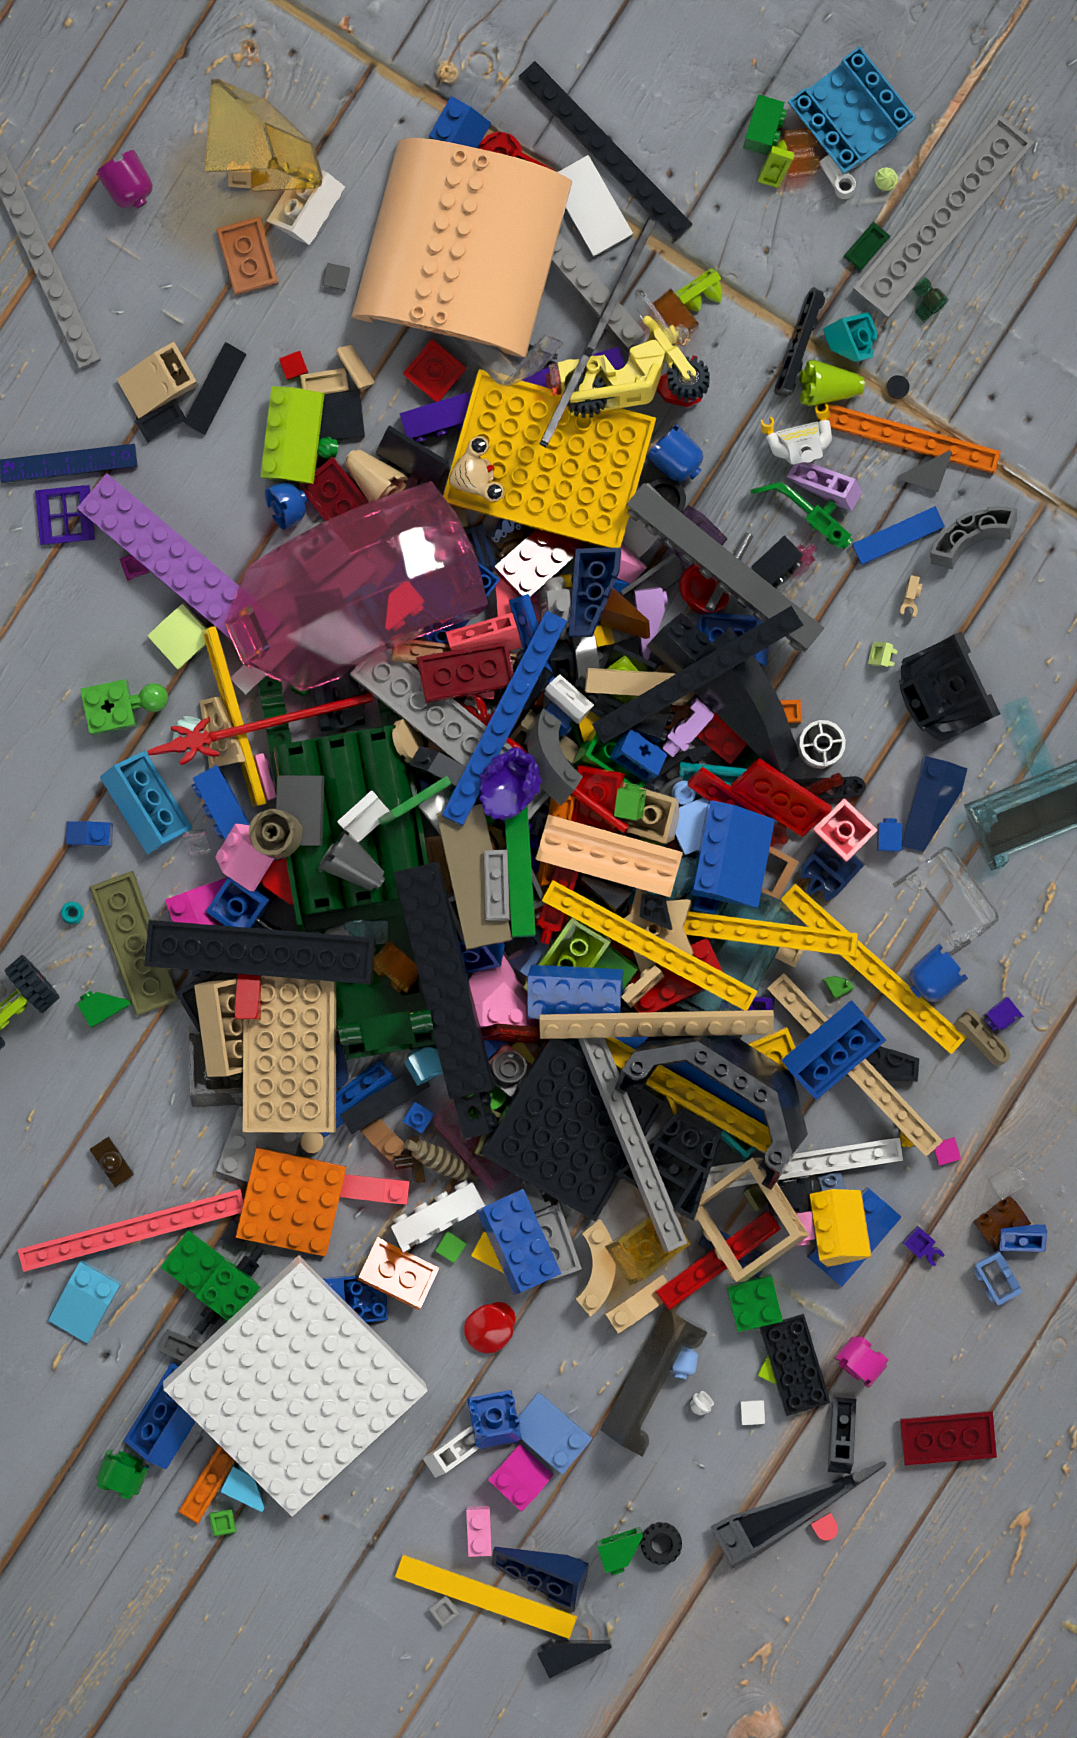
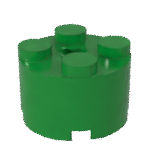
[96,1450,149,1499]

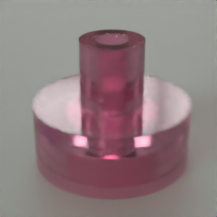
[797,543,817,567]

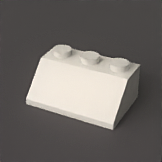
[267,163,345,245]

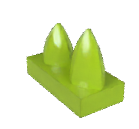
[757,139,794,189]
[673,268,722,312]

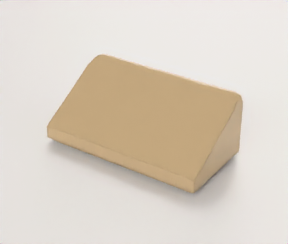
[336,345,374,392]

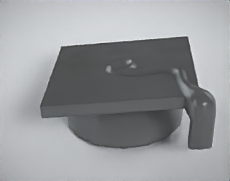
[489,1043,532,1098]

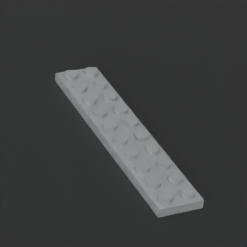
[852,114,1034,319]
[350,640,550,822]

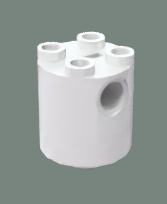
[797,720,846,769]

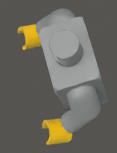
[537,574,573,645]

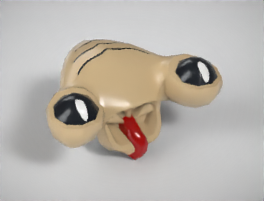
[449,436,505,502]

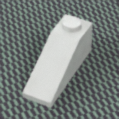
[422,1425,480,1478]

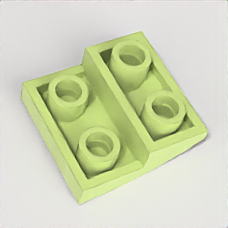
[147,603,207,669]

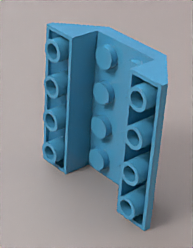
[788,46,916,174]

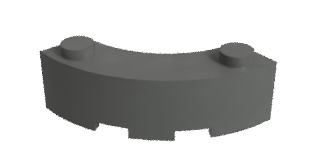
[930,506,1017,569]
[525,709,583,806]

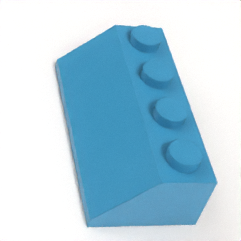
[100,751,193,855]

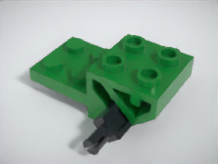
[160,1230,265,1335]

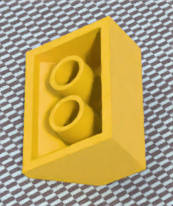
[810,1189,872,1267]

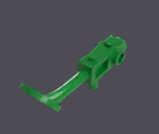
[750,482,853,550]

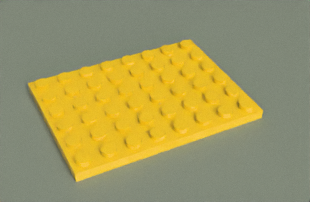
[442,369,656,548]

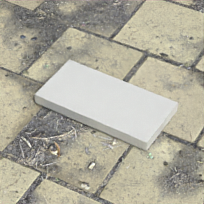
[557,155,633,258]

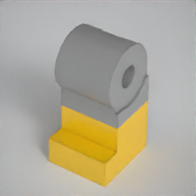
[594,625,638,649]

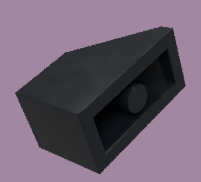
[549,639,575,686]

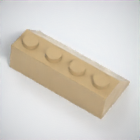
[619,782,679,844]
[194,977,243,1077]

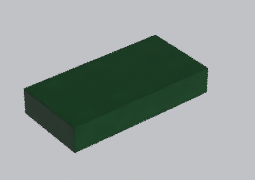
[843,221,890,272]

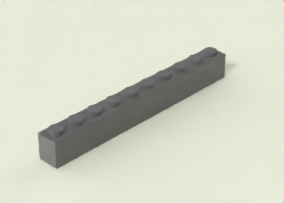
[625,483,824,652]

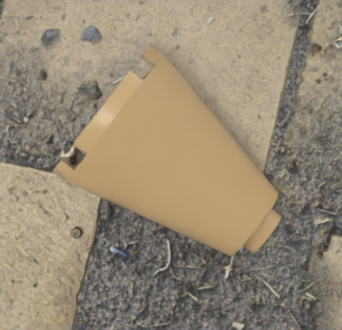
[345,449,408,511]

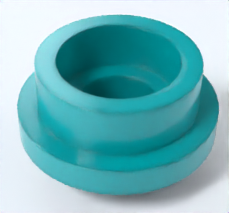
[61,901,84,924]

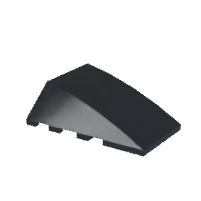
[616,1107,723,1221]

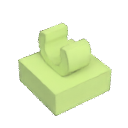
[868,642,898,667]

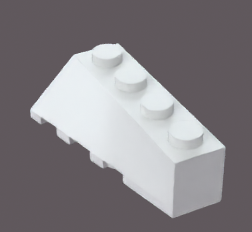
[391,1180,486,1252]

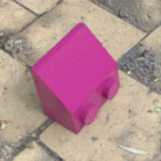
[488,1443,553,1512]

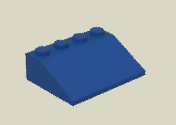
[690,800,775,909]

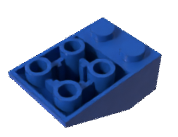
[322,1275,388,1322]

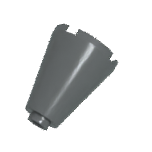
[318,830,385,890]

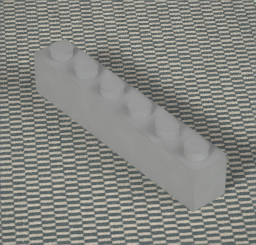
[551,233,646,353]

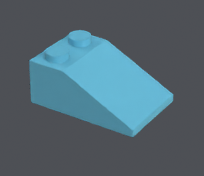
[48,1260,123,1343]

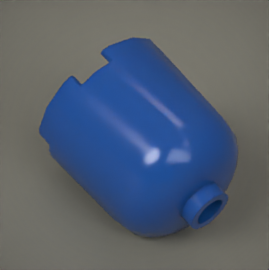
[646,423,704,482]
[909,943,968,1002]

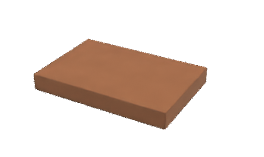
[216,217,279,296]

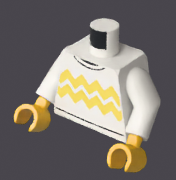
[760,403,832,465]

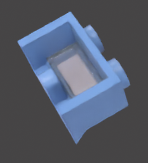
[973,1249,1022,1306]

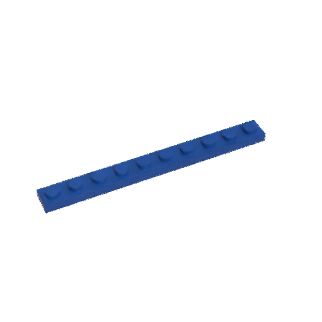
[442,611,567,826]

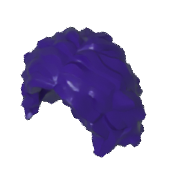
[479,747,542,821]

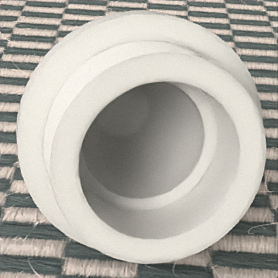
[690,1391,714,1415]

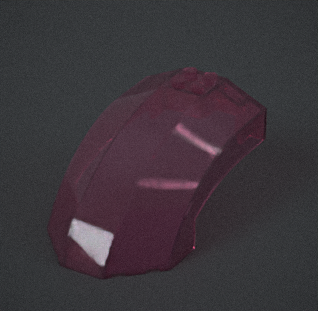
[224,481,488,691]

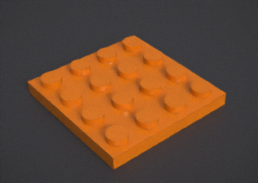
[236,1147,347,1257]

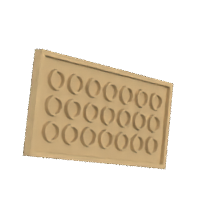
[243,976,336,1132]

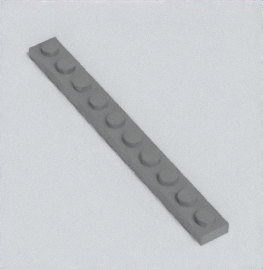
[0,153,101,370]
[578,1038,687,1252]

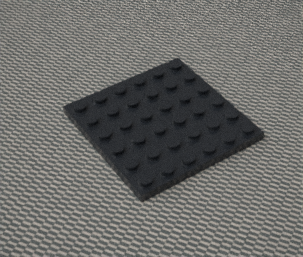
[479,1038,665,1222]

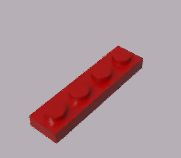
[688,767,772,818]

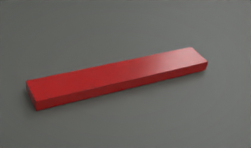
[655,1210,781,1310]

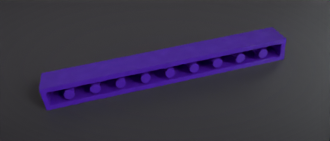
[400,347,625,443]

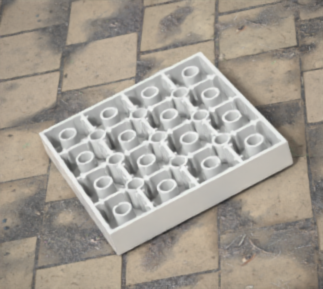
[163,1255,428,1517]

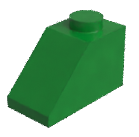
[77,990,132,1028]

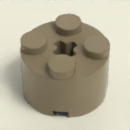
[249,809,303,858]

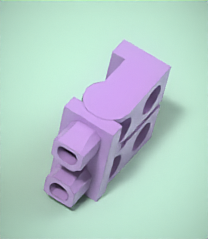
[663,696,714,757]

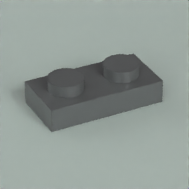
[158,1329,203,1362]

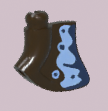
[487,519,530,561]

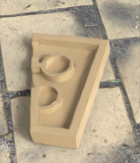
[200,697,246,769]

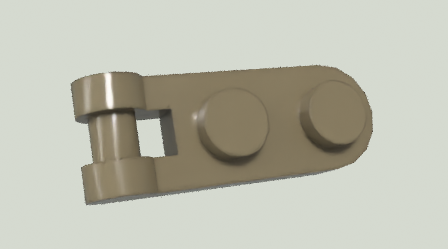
[954,1009,1010,1066]

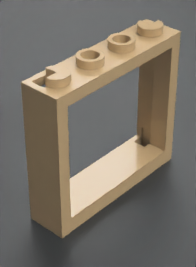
[695,1158,810,1282]

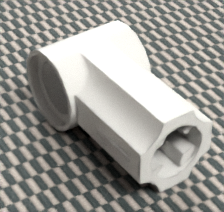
[819,155,856,199]

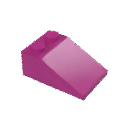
[165,877,228,926]

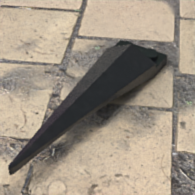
[710,1461,887,1568]

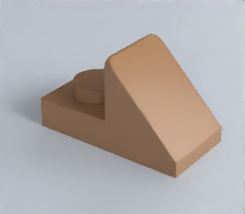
[360,1117,406,1162]

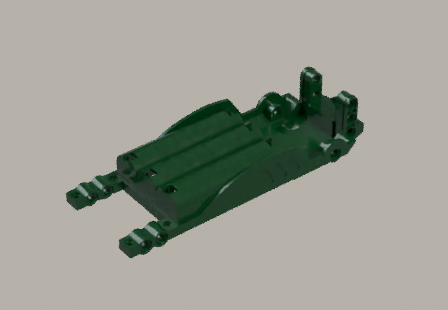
[258,675,436,1060]

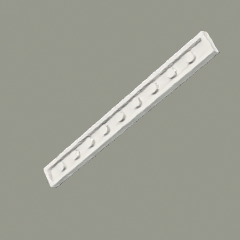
[704,1137,903,1191]

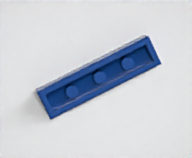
[320,1059,397,1137]

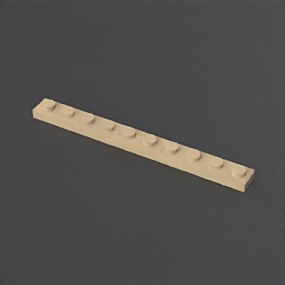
[767,973,943,1157]
[540,1010,774,1039]

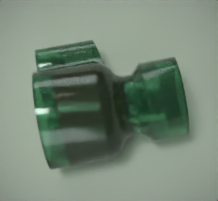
[913,277,949,323]

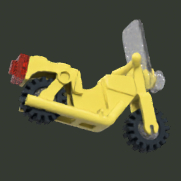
[545,288,710,418]

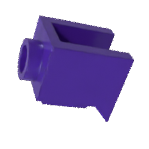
[984,997,1024,1031]

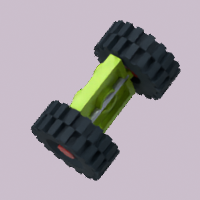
[0,955,60,1050]

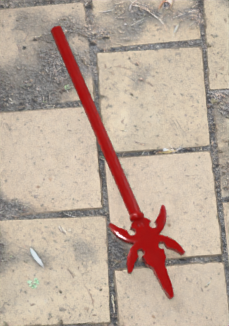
[147,693,373,766]
[453,694,629,833]

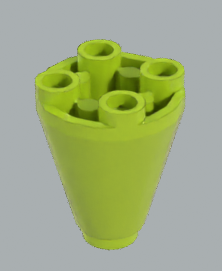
[799,360,865,406]

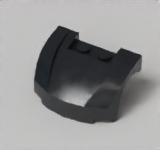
[899,632,1001,741]

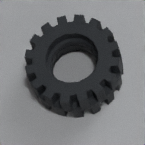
[641,1522,682,1565]

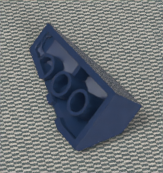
[569,548,622,637]
[491,1546,589,1612]

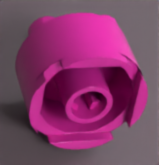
[834,1336,889,1388]

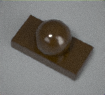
[89,1136,134,1187]

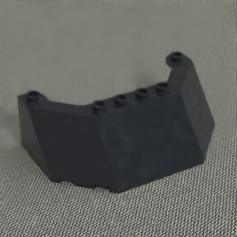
[614,1035,808,1190]

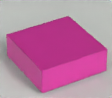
[934,1137,961,1166]

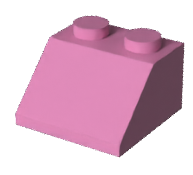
[215,824,274,892]

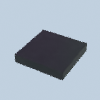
[319,390,365,440]

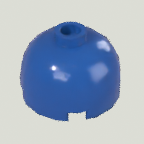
[265,483,307,530]

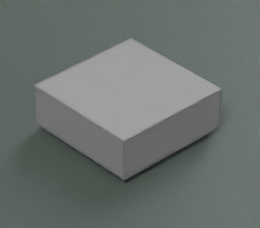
[428,1595,461,1628]

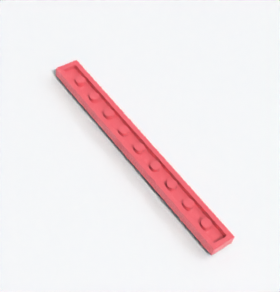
[17,1189,244,1272]

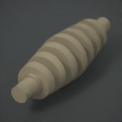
[404,1139,478,1182]

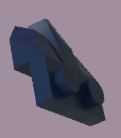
[800,842,865,902]

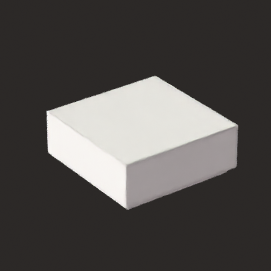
[740,1400,765,1425]

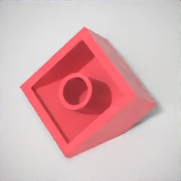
[813,798,877,862]

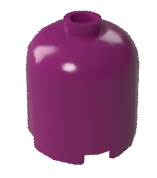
[97,150,153,209]

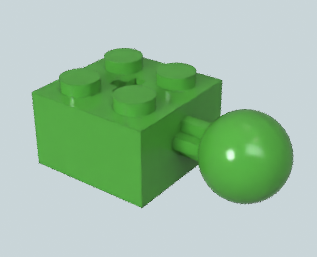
[80,679,168,735]

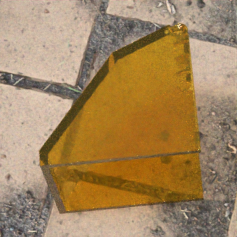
[205,79,323,192]

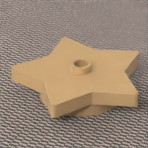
[624,888,694,973]

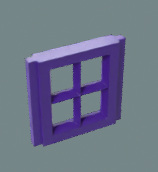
[35,485,95,545]

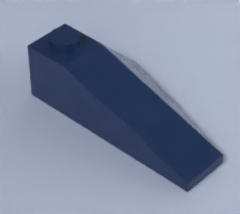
[902,756,968,852]

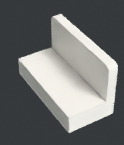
[545,675,594,724]
[337,791,390,843]

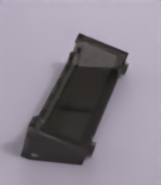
[600,1306,707,1457]

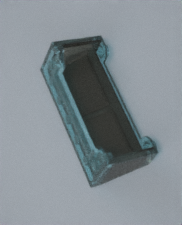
[964,759,1077,871]

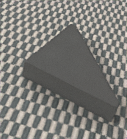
[898,450,952,492]

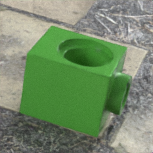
[614,783,647,820]

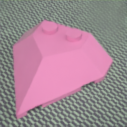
[469,954,539,1034]

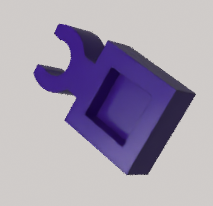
[902,1225,945,1266]

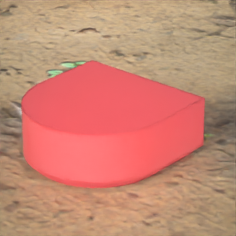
[810,1512,838,1540]

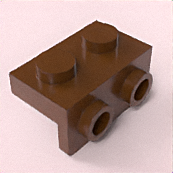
[973,1195,1031,1251]

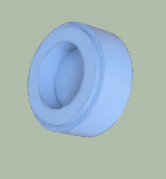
[671,781,696,805]

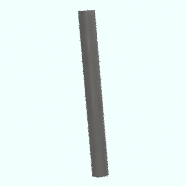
[705,532,753,612]

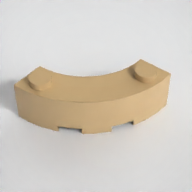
[576,1218,616,1317]

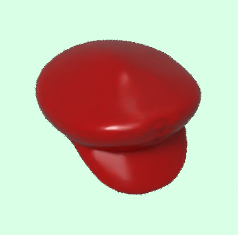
[679,564,729,614]
[464,1302,516,1354]

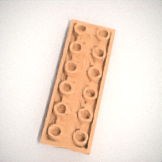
[536,815,683,897]

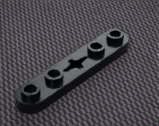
[774,287,825,398]

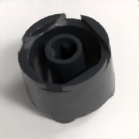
[767,1176,813,1216]

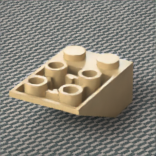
[117,342,199,419]

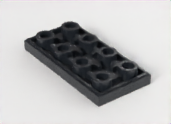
[759,1314,831,1416]

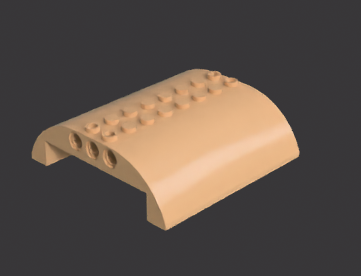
[351,138,572,358]

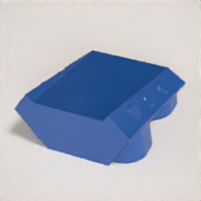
[467,1390,522,1450]

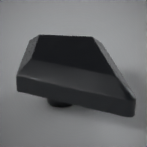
[640,894,673,930]

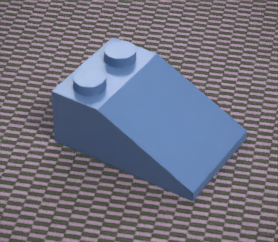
[518,1392,592,1474]

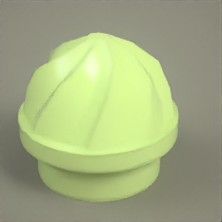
[875,168,898,191]

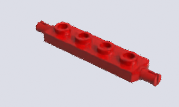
[538,822,588,944]

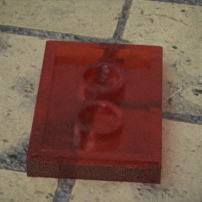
[481,1023,546,1044]

